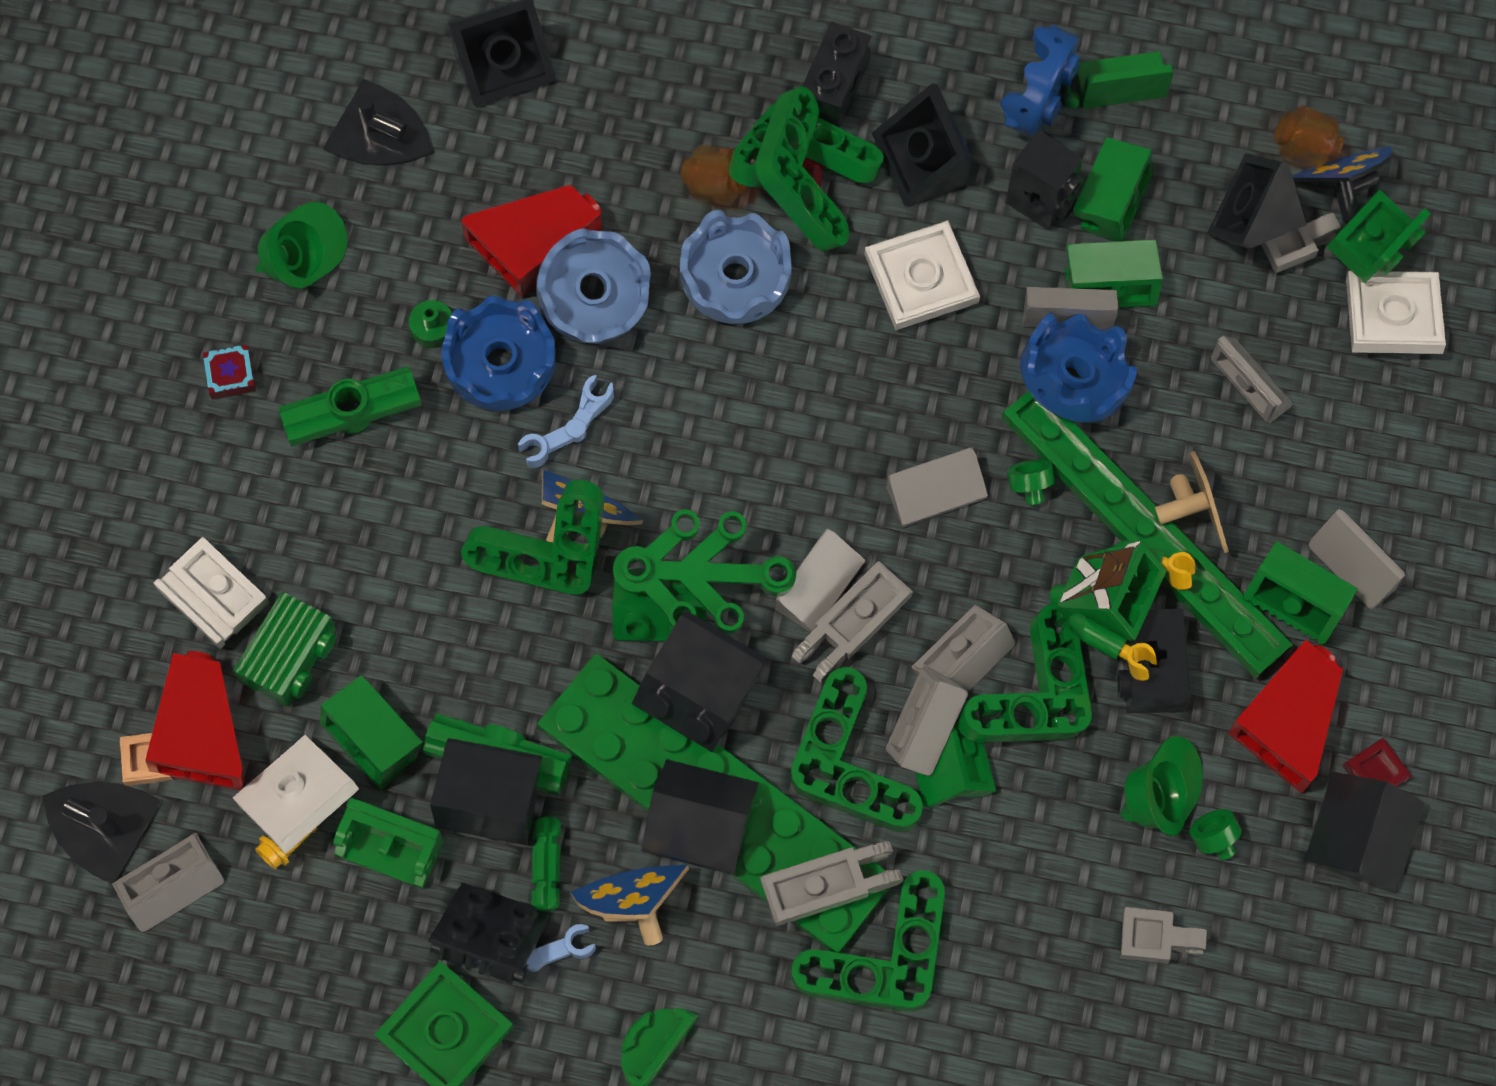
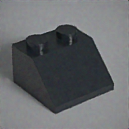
[631,610,767,753]

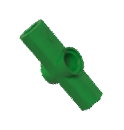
[278,366,422,447]
[423,713,572,796]

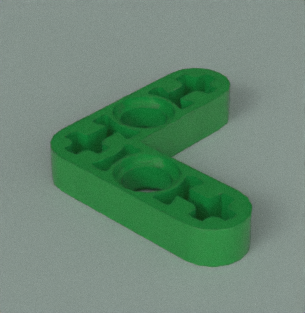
[755,86,849,252]
[728,103,884,187]
[461,479,605,595]
[956,603,1092,742]
[790,667,923,833]
[791,870,945,1012]

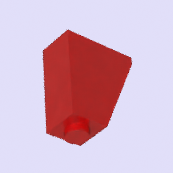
[461,185,602,299]
[1228,639,1343,794]
[145,651,246,791]

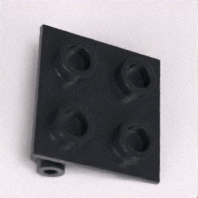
[428,882,552,985]

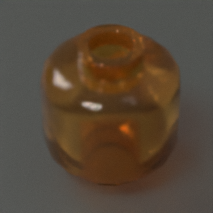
[1274,105,1343,169]
[681,145,747,204]

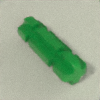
[532,817,561,912]

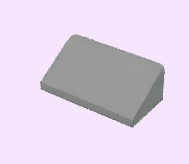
[1023,287,1118,329]
[1211,336,1293,423]
[886,447,988,528]
[1309,509,1405,609]
[775,528,865,633]
[911,605,1015,692]
[886,666,968,775]
[112,833,224,932]

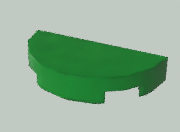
[621,1008,698,1086]

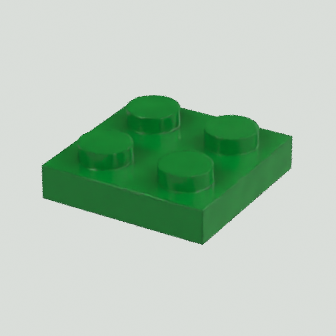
[374,961,514,1086]

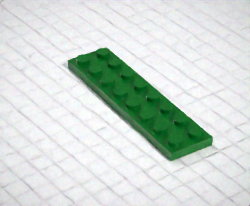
[537,653,891,953]

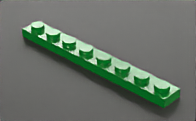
[1001,391,1293,679]

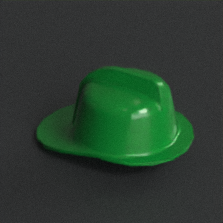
[254,201,347,289]
[1120,735,1203,837]

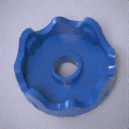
[1001,24,1081,137]
[441,296,556,411]
[1020,313,1137,423]

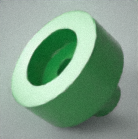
[409,300,452,348]
[1007,460,1055,505]
[1189,809,1242,860]

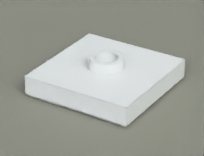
[864,221,980,330]
[1346,271,1446,354]
[233,735,359,854]

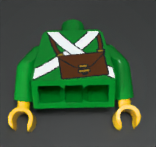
[1050,540,1195,681]

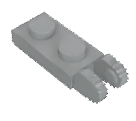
[792,561,913,683]
[760,841,904,927]

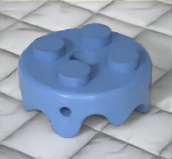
[680,210,791,324]
[536,228,651,344]

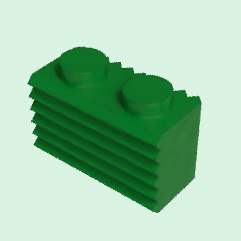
[1243,541,1358,644]
[233,592,336,707]

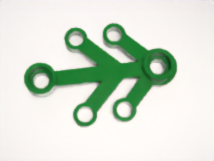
[613,509,796,634]

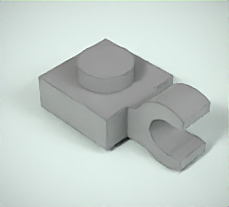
[1261,213,1341,273]
[1120,907,1207,964]

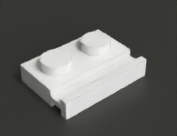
[154,537,269,649]

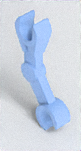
[518,375,614,468]
[475,924,596,972]

